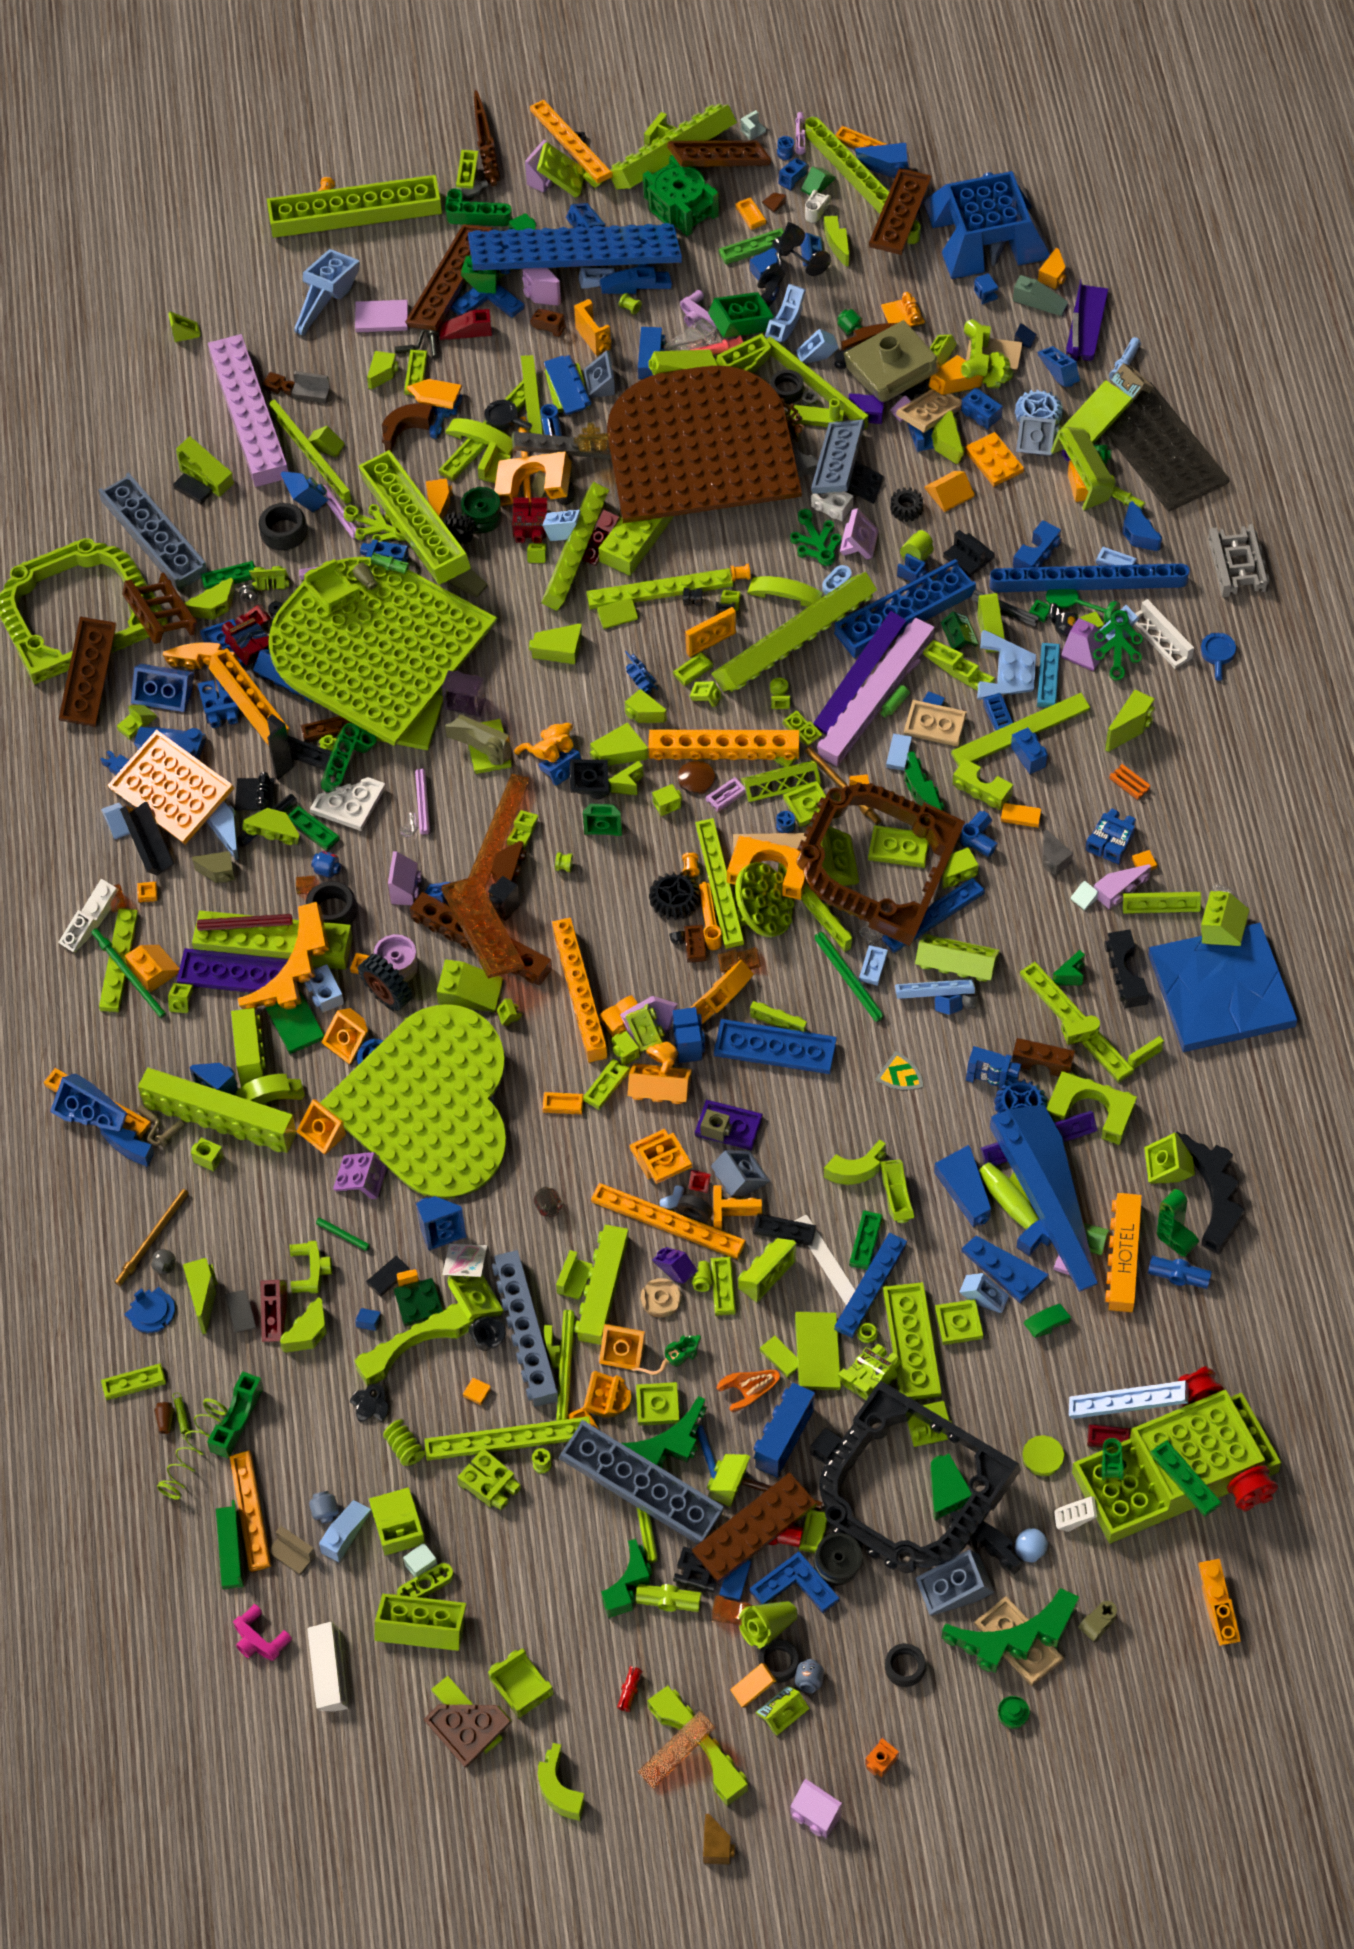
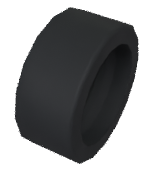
[770,370,803,404]
[758,1639,799,1683]
[885,1643,926,1687]

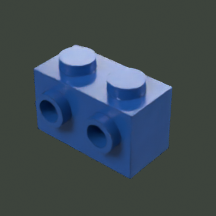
[961,388,1003,430]
[1011,727,1048,774]

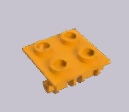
[881,292,925,327]

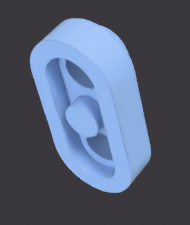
[822,565,852,594]

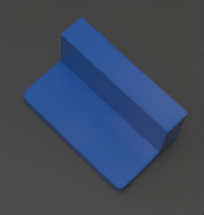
[907,422,934,452]

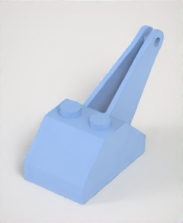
[294,249,360,336]

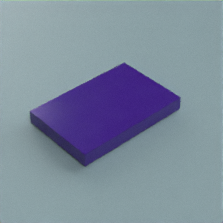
[695,1100,763,1151]

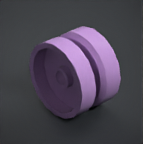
[374,934,418,982]

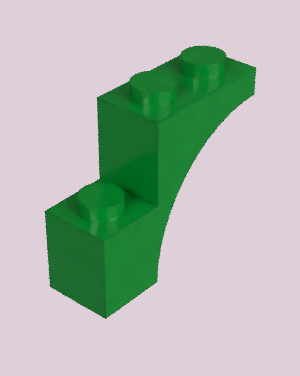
[601,1538,652,1618]

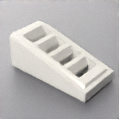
[1054,1497,1097,1532]

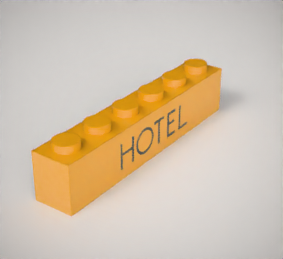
[1105,1193,1142,1313]

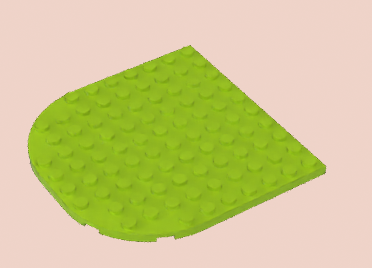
[269,557,497,746]

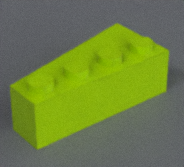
[231,1008,266,1087]

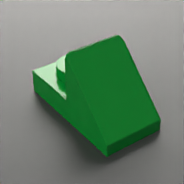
[1052,950,1085,986]

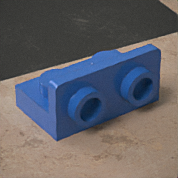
[566,203,605,228]
[538,748,582,786]

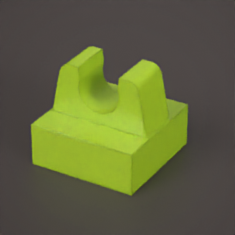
[496,998,522,1026]

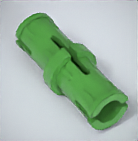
[371,553,409,575]

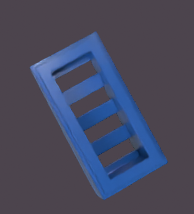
[983,693,1013,731]

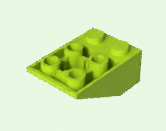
[369,1487,425,1556]

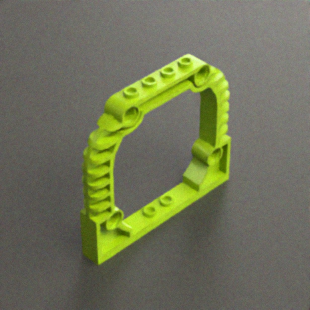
[0,538,168,685]

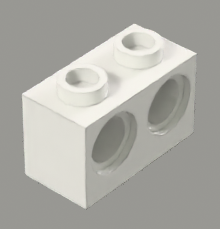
[811,491,853,521]

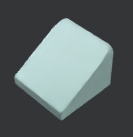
[1070,881,1098,911]

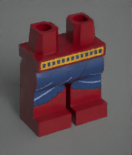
[222,614,269,666]

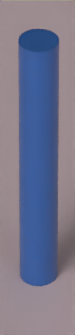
[696,1425,717,1479]

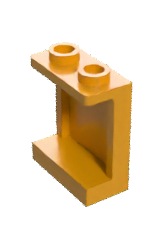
[574,299,611,356]

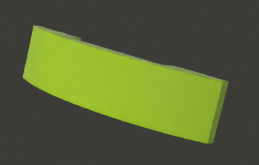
[445,418,513,455]
[748,576,823,607]

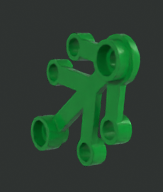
[790,509,841,566]
[1093,610,1143,681]

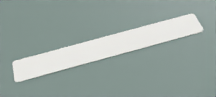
[794,1215,855,1305]

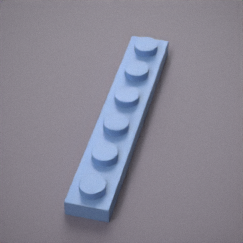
[1069,1381,1188,1419]

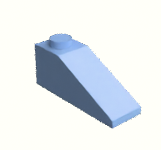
[207,801,239,861]
[319,1500,372,1562]

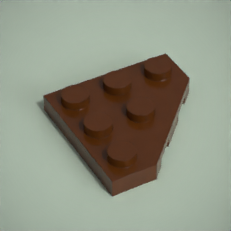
[423,1704,513,1767]

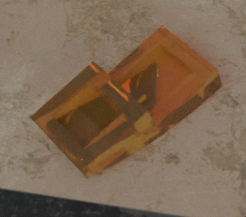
[717,947,761,973]

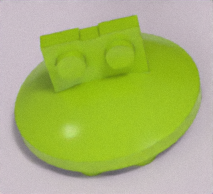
[735,862,794,938]

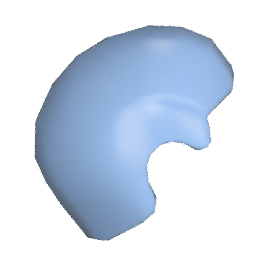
[1014,1528,1048,1562]

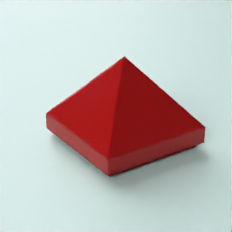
[688,1170,711,1193]

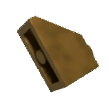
[703,1814,735,1865]

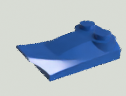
[134,727,206,760]

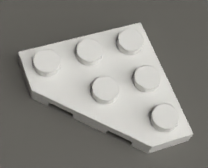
[310,777,386,831]

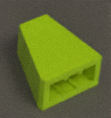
[977,593,1005,653]
[529,624,582,664]
[589,722,649,766]

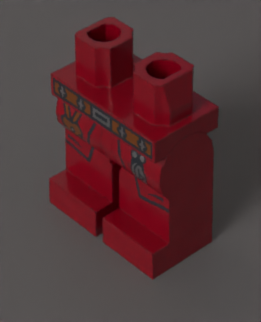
[512,498,548,543]

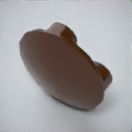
[677,761,715,794]

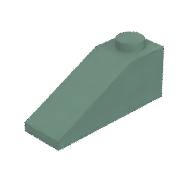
[1013,275,1068,316]

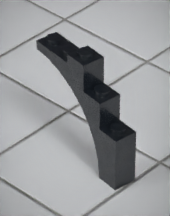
[1176,1132,1245,1255]

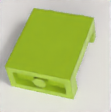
[304,559,360,615]
[488,1648,554,1719]

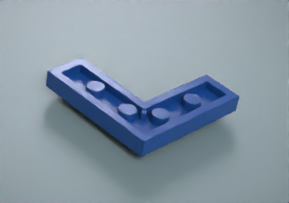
[451,284,524,318]
[749,1551,839,1613]

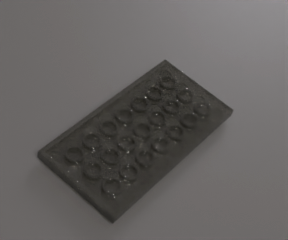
[1105,382,1230,512]

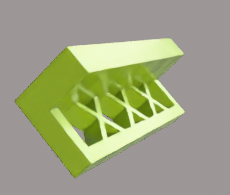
[741,760,821,802]

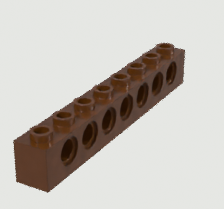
[409,892,552,986]

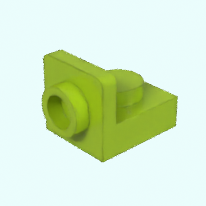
[689,681,722,707]
[168,983,193,1013]

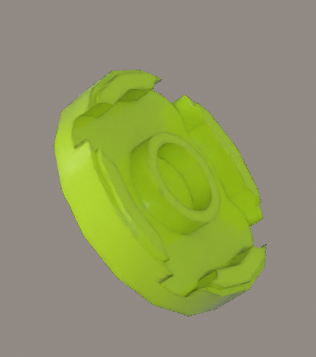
[1022,1435,1064,1476]

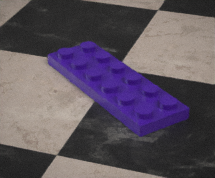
[177,948,288,993]

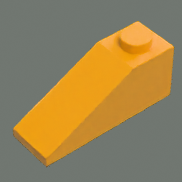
[426,478,453,521]

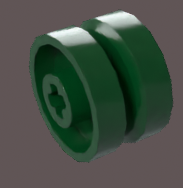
[461,487,502,533]

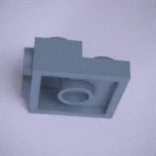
[1016,416,1061,457]

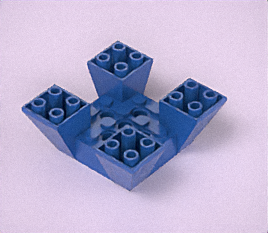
[923,171,1050,279]

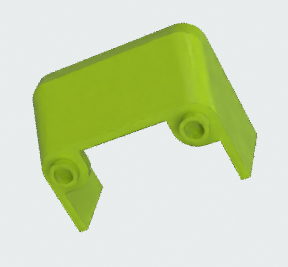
[1051,427,1116,510]

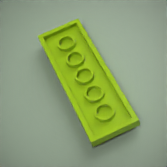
[883,1282,941,1400]

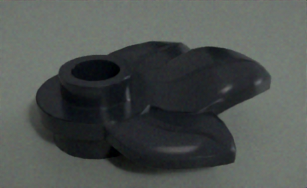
[350,1384,389,1422]

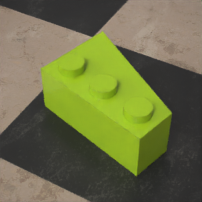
[716,334,771,374]

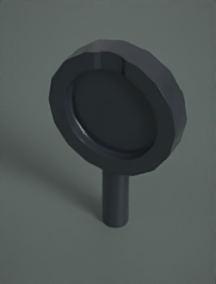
[484,400,532,430]

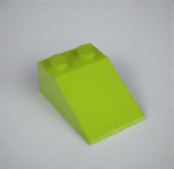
[1105,689,1155,752]
[437,959,503,1012]
[183,1258,218,1334]

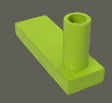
[790,398,844,427]

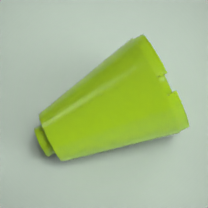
[739,1601,797,1648]

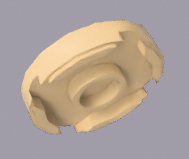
[641,1278,681,1318]

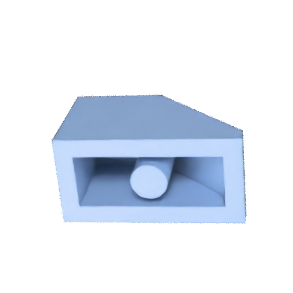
[796,329,839,364]
[960,1273,1009,1313]

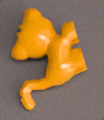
[514,722,574,763]

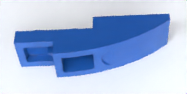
[599,266,672,294]

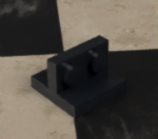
[943,530,995,578]

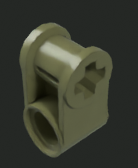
[1078,1601,1117,1642]

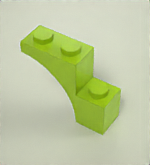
[880,1159,914,1223]

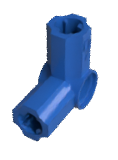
[960,811,998,857]

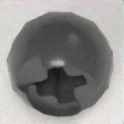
[151,1249,176,1275]

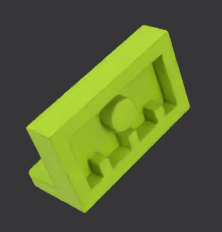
[626,1003,665,1052]

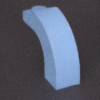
[765,284,806,342]

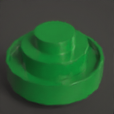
[997,1696,1030,1729]

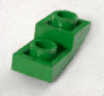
[1023,1304,1072,1338]

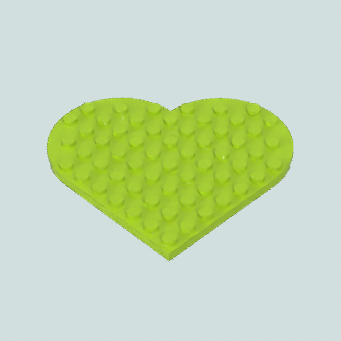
[320,1004,506,1199]

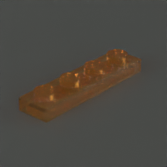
[637,1711,716,1788]

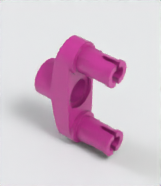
[232,1604,292,1661]

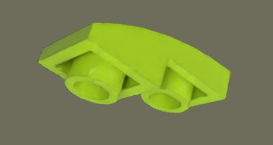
[782,711,822,746]

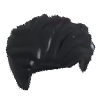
[468,1317,506,1351]

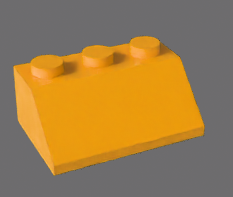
[627,1063,692,1104]

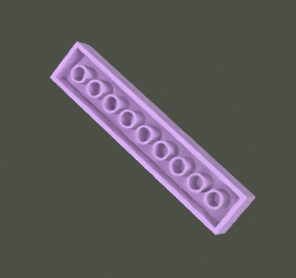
[208,334,288,487]

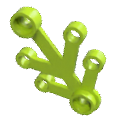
[343,504,406,542]

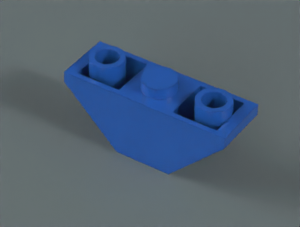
[1122,501,1162,551]

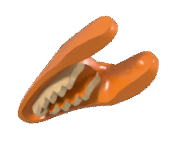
[716,1370,780,1412]

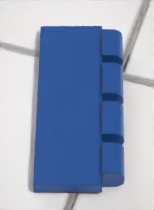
[544,355,591,415]

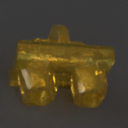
[574,422,610,452]

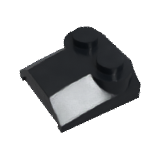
[569,759,609,799]

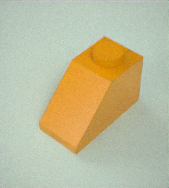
[1038,248,1066,290]

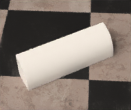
[308,1622,348,1711]

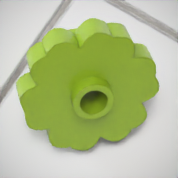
[982,352,1013,389]

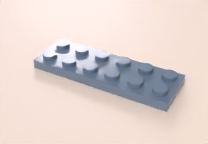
[811,420,865,494]

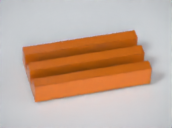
[1109,764,1151,800]

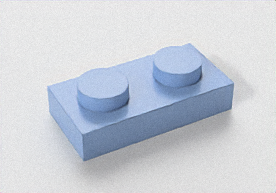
[859,945,888,986]

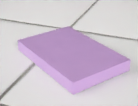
[355,300,408,332]

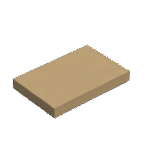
[966,338,1022,373]
[904,700,967,747]

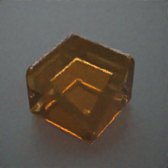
[110,884,126,912]

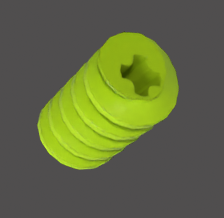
[383,1419,425,1466]

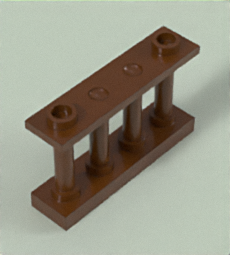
[122,572,197,644]

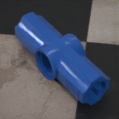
[1148,1256,1212,1289]

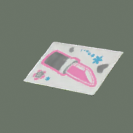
[442,1244,487,1277]

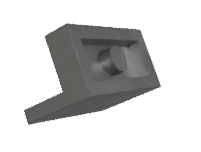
[292,371,331,403]

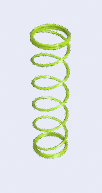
[157,1398,228,1500]

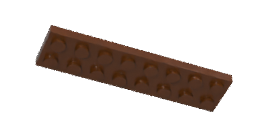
[405,224,493,331]

